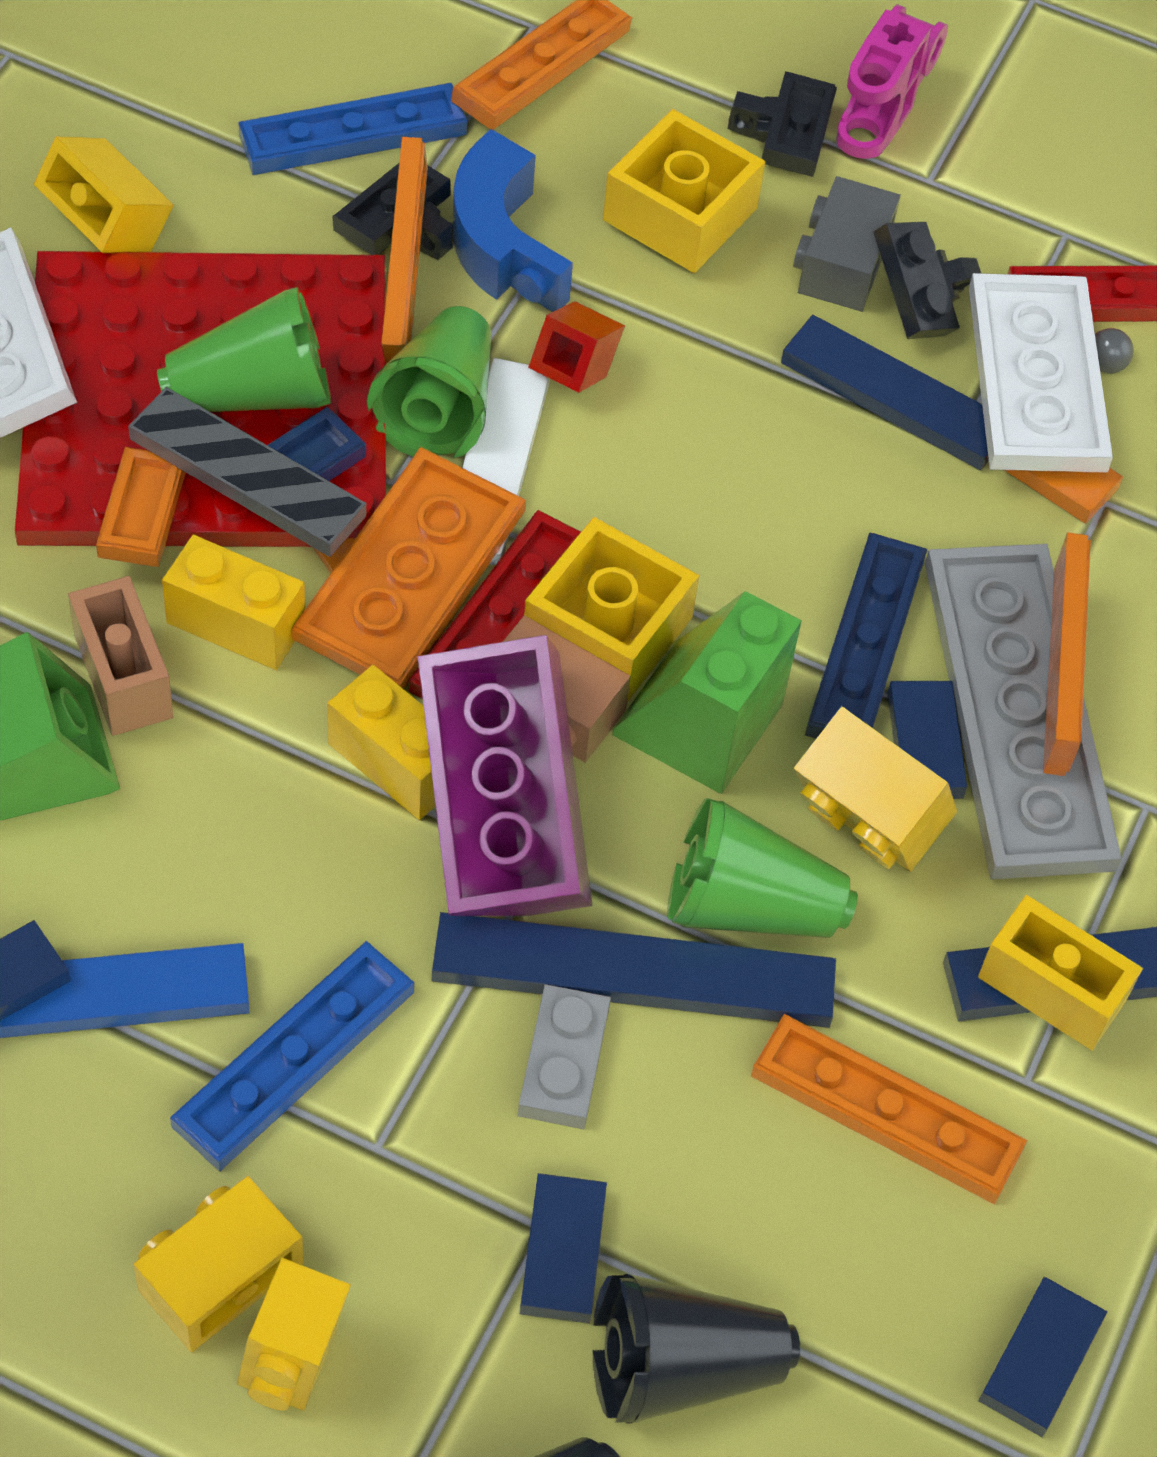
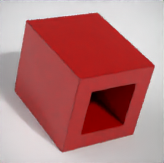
[528,301,625,393]

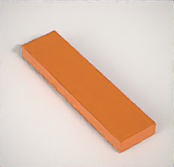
[451,0,632,130]
[382,137,428,365]
[1043,532,1091,776]
[751,1014,1028,1205]

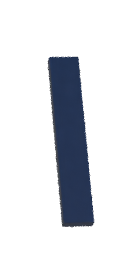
[432,912,836,1028]

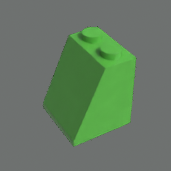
[612,591,802,794]
[0,632,120,821]

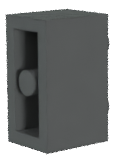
[793,176,901,312]

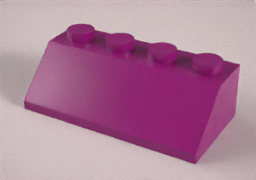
[418,635,593,916]

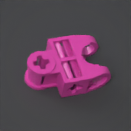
[836,4,948,159]

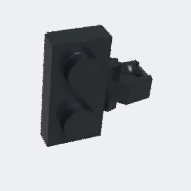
[727,71,837,177]
[332,163,453,260]
[873,222,982,339]

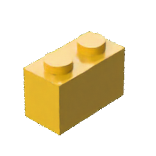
[33,136,174,253]
[162,535,305,671]
[327,665,436,821]
[978,894,1143,1051]
[133,1176,304,1353]
[237,1257,351,1411]

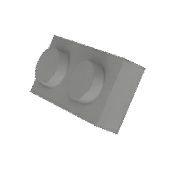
[518,984,611,1130]

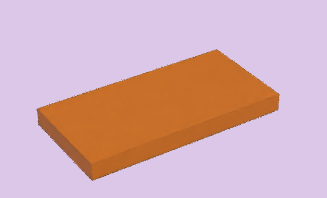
[292,447,526,689]

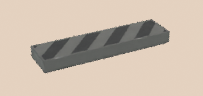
[128,387,366,557]

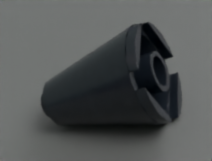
[592,1274,800,1424]

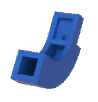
[452,129,573,312]

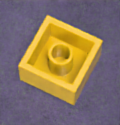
[603,109,766,274]
[524,517,700,702]
[793,707,957,872]

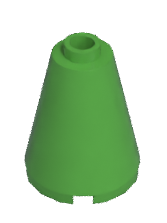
[157,287,331,412]
[367,306,491,459]
[667,798,858,938]

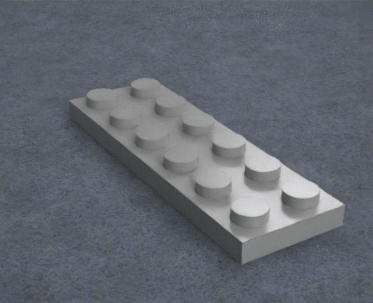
[925,544,1122,880]

